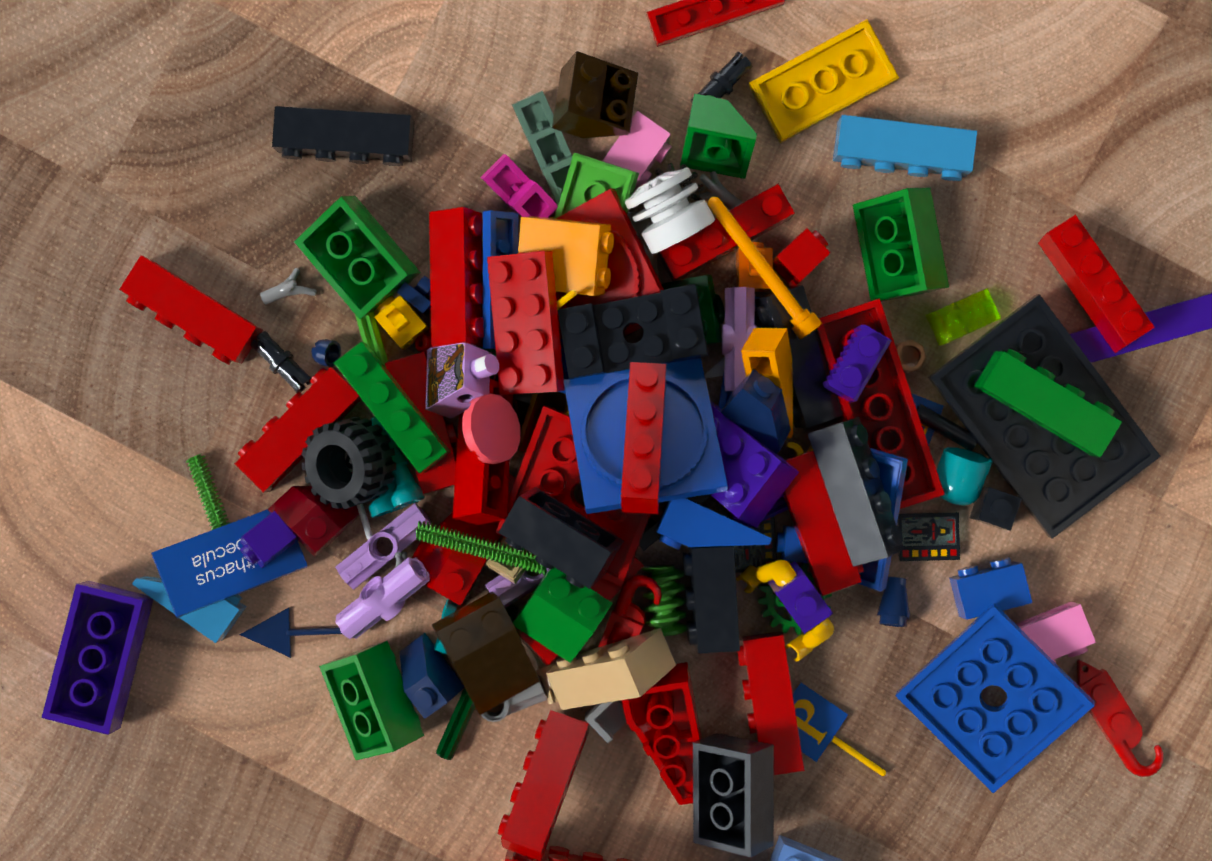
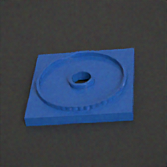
[564,358,728,514]
[895,603,1095,793]

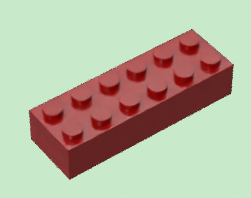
[817,298,945,509]

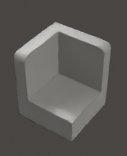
[585,701,627,744]

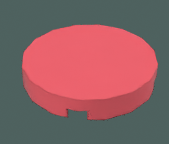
[462,393,520,464]

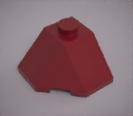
[268,486,360,558]

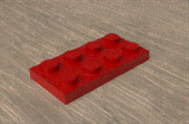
[487,250,565,395]

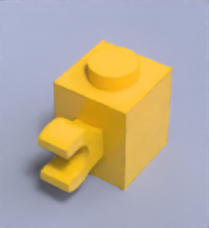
[374,295,429,350]

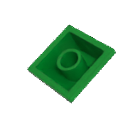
[680,94,757,179]

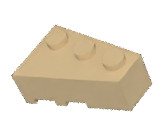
[546,628,676,710]

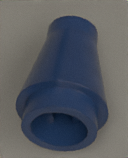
[877,577,911,627]

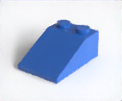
[655,498,772,550]

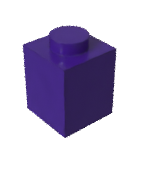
[240,511,296,568]

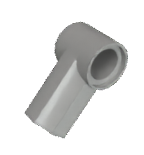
[481,672,547,722]

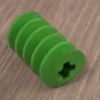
[641,565,687,637]

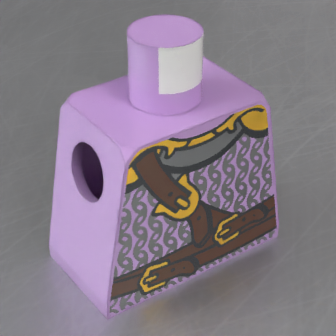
[426,343,499,419]

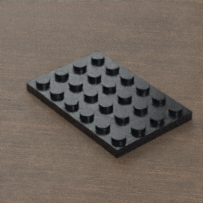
[928,294,1161,539]

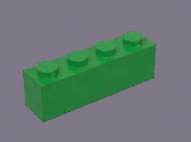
[334,341,451,474]
[974,349,1122,458]

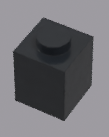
[969,487,1022,531]

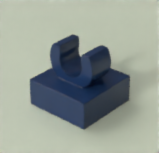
[397,275,431,316]

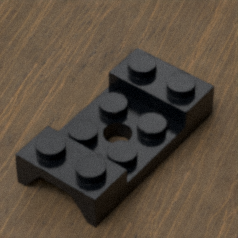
[558,284,709,379]

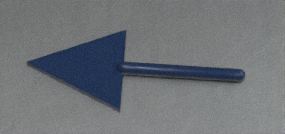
[239,608,342,658]

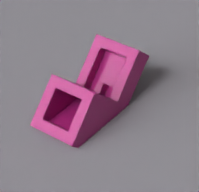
[480,154,558,218]

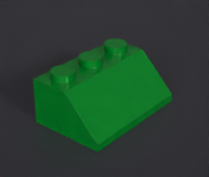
[853,188,949,302]
[294,196,421,319]
[319,641,424,760]

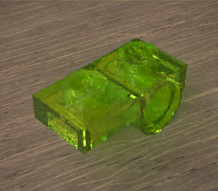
[925,288,1001,346]

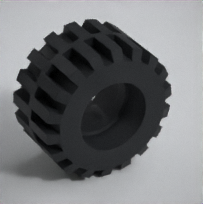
[301,417,396,509]

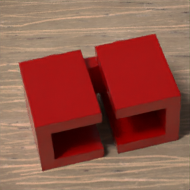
[773,228,830,287]

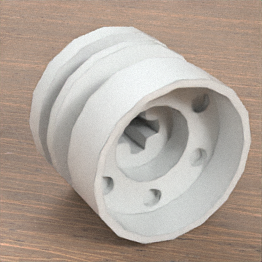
[624,167,715,254]

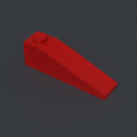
[412,474,516,606]
[622,662,702,805]

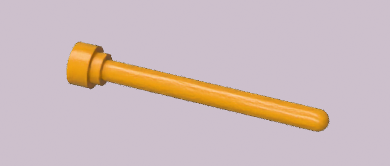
[708,196,822,339]

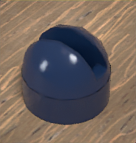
[311,339,341,367]

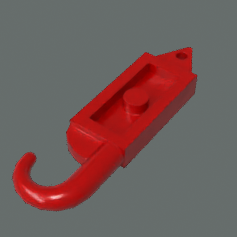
[598,575,662,647]
[1077,659,1164,777]

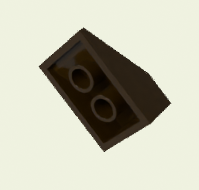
[432,591,540,715]

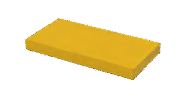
[749,19,899,143]

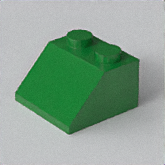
[513,568,613,663]

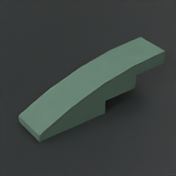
[511,91,573,205]

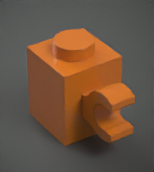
[736,242,773,292]

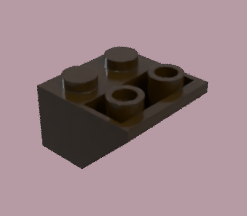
[552,51,638,138]

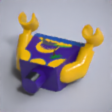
[736,560,834,662]

